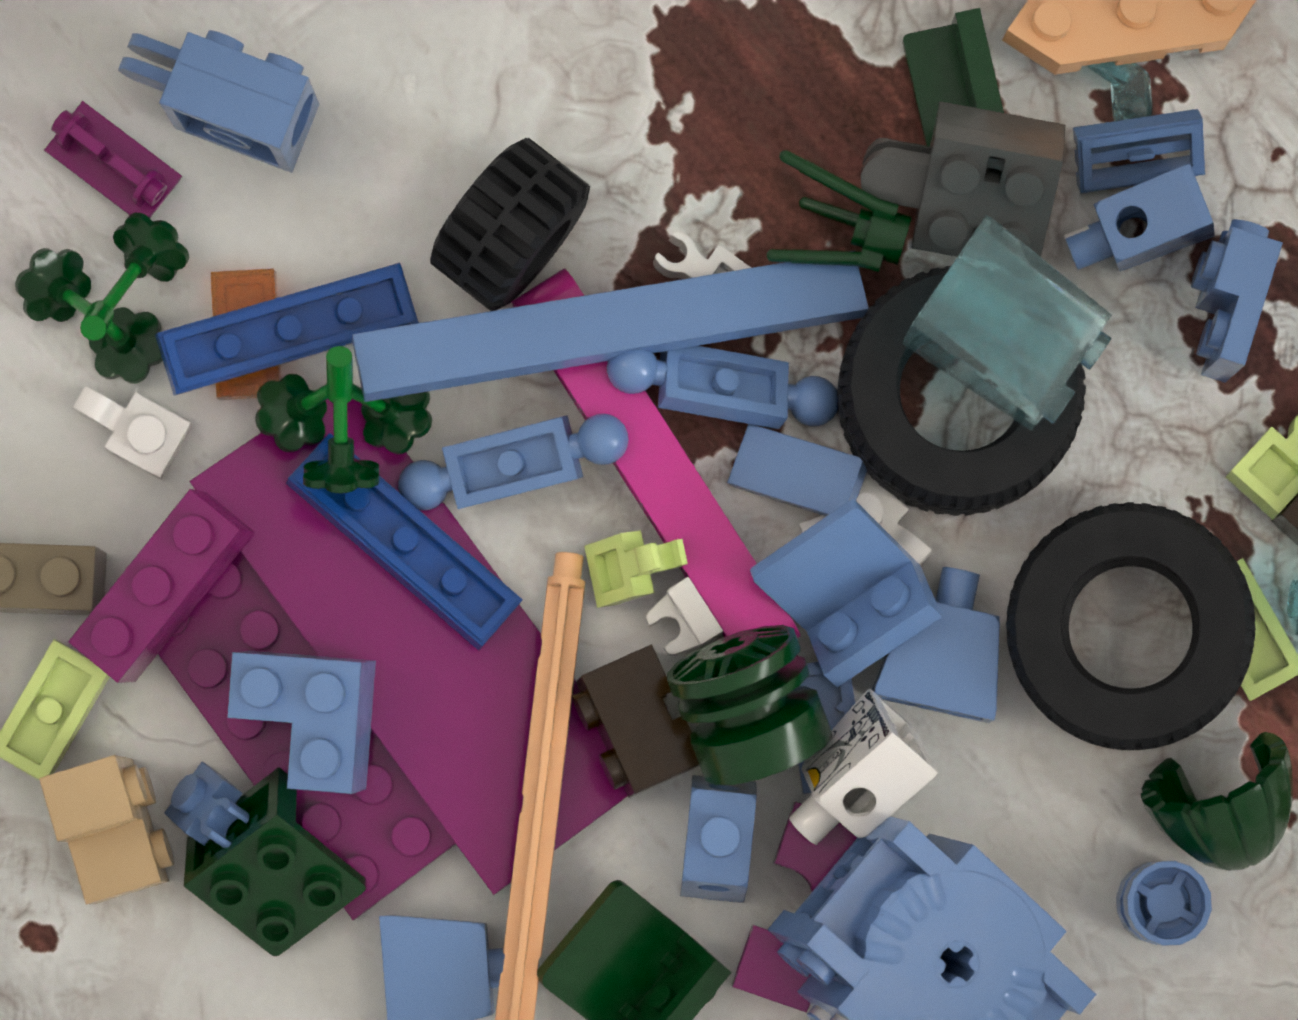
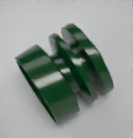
[667,625,832,785]

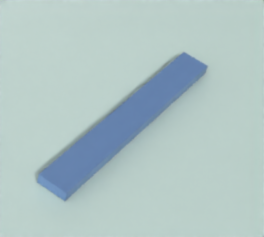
[352,251,869,402]

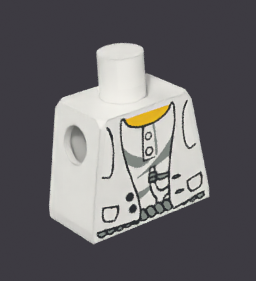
[789,688,938,845]

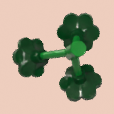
[15,212,190,384]
[255,346,432,493]

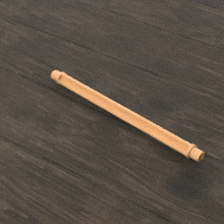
[495,552,586,1020]

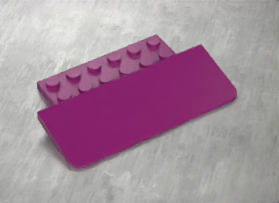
[158,399,628,920]

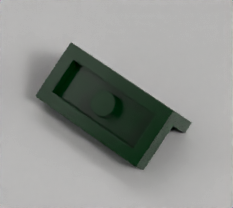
[902,8,1004,146]

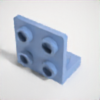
[750,500,942,688]

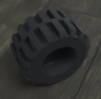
[430,138,590,311]

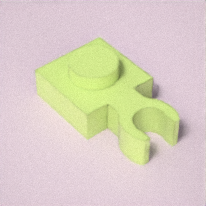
[1225,415,1298,520]

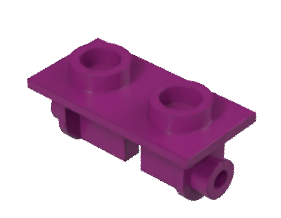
[44,101,183,218]

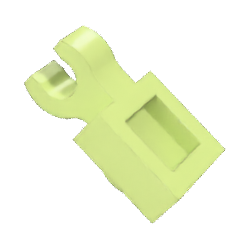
[584,530,688,608]

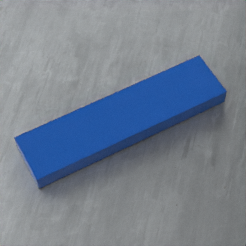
[155,263,419,396]
[286,433,523,651]

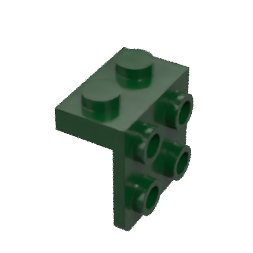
[537,880,732,1020]

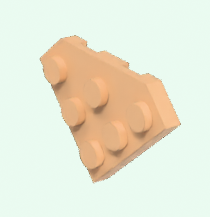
[1002,0,1256,75]

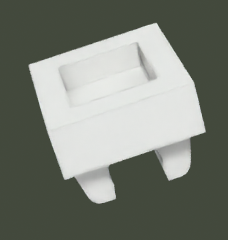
[646,577,723,656]

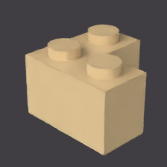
[39,755,174,905]

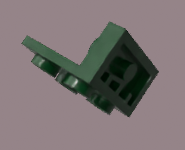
[184,767,366,956]

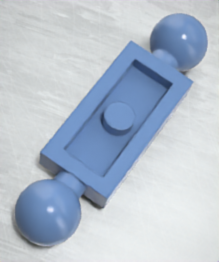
[607,346,838,429]
[398,414,629,511]

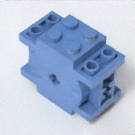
[767,816,1096,1020]

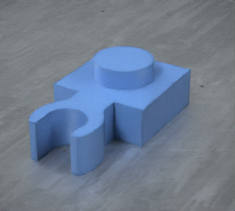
[164,762,249,848]

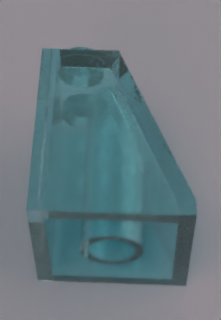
[902,215,1112,431]

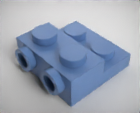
[1191,219,1283,383]

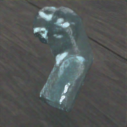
[1087,61,1153,121]

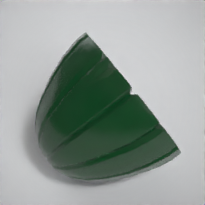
[1140,732,1293,871]

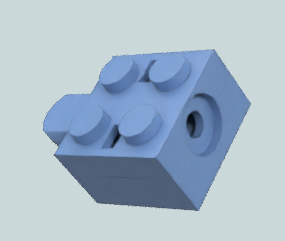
[118,30,320,173]

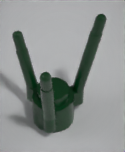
[766,150,912,272]

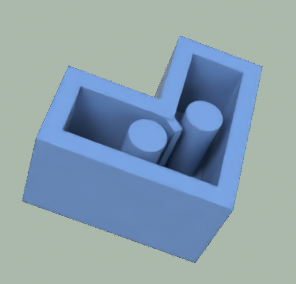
[227,651,376,794]

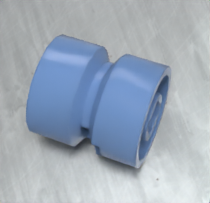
[1116,861,1212,946]

